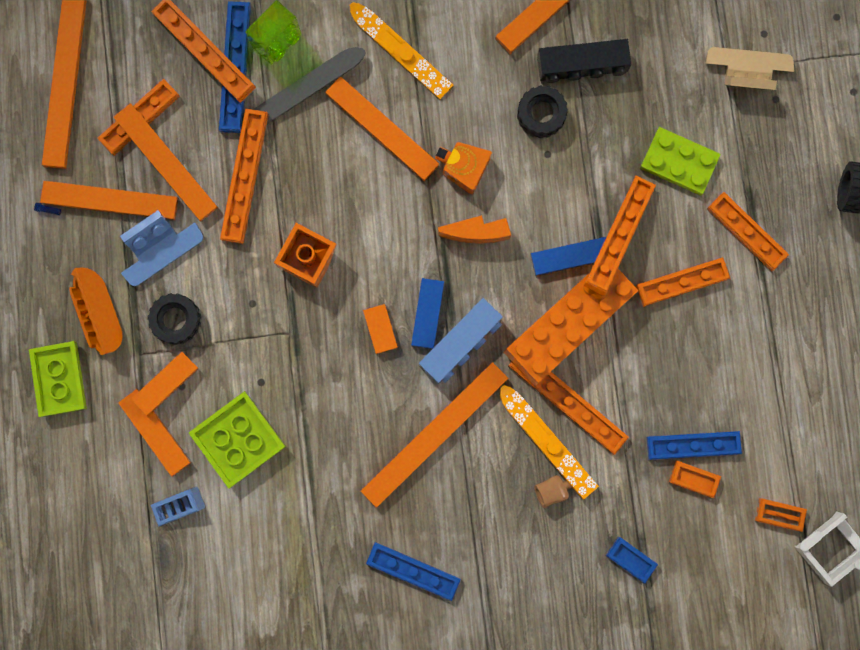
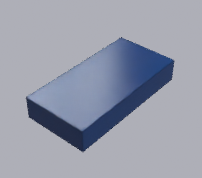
[606,536,658,583]

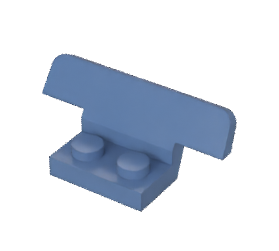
[120,210,203,286]

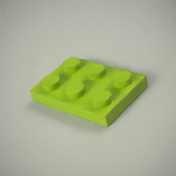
[640,127,721,196]
[29,341,87,417]

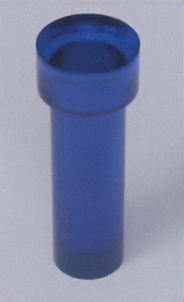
[34,202,61,216]

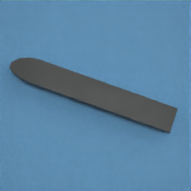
[253,47,366,124]

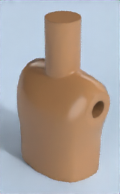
[534,475,572,508]

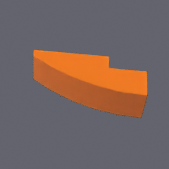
[438,215,511,244]

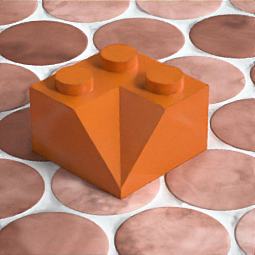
[274,223,337,288]

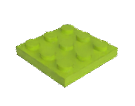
[188,391,286,489]

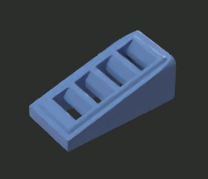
[151,487,205,526]

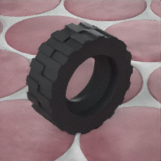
[517,85,568,138]
[837,161,860,214]
[148,293,201,345]

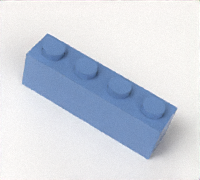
[419,298,503,384]

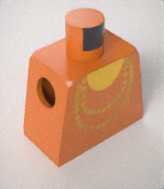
[435,142,492,195]

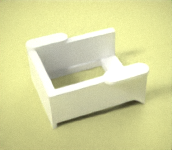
[794,512,860,587]

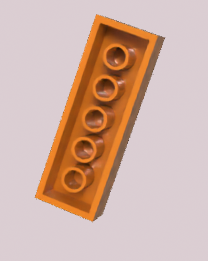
[503,269,639,386]

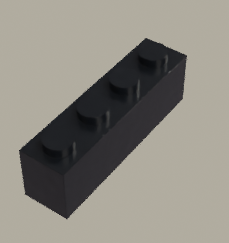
[537,39,632,83]

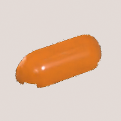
[69,267,122,355]

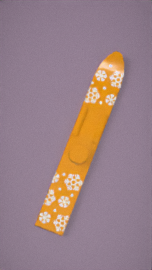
[349,2,454,100]
[500,385,599,500]

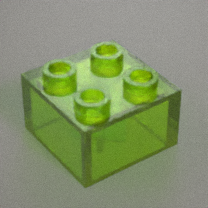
[245,0,301,65]

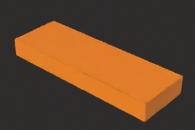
[130,352,198,417]

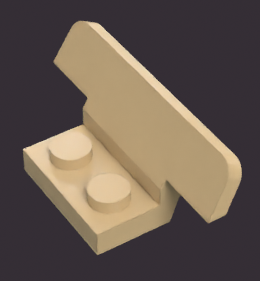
[705,47,794,90]

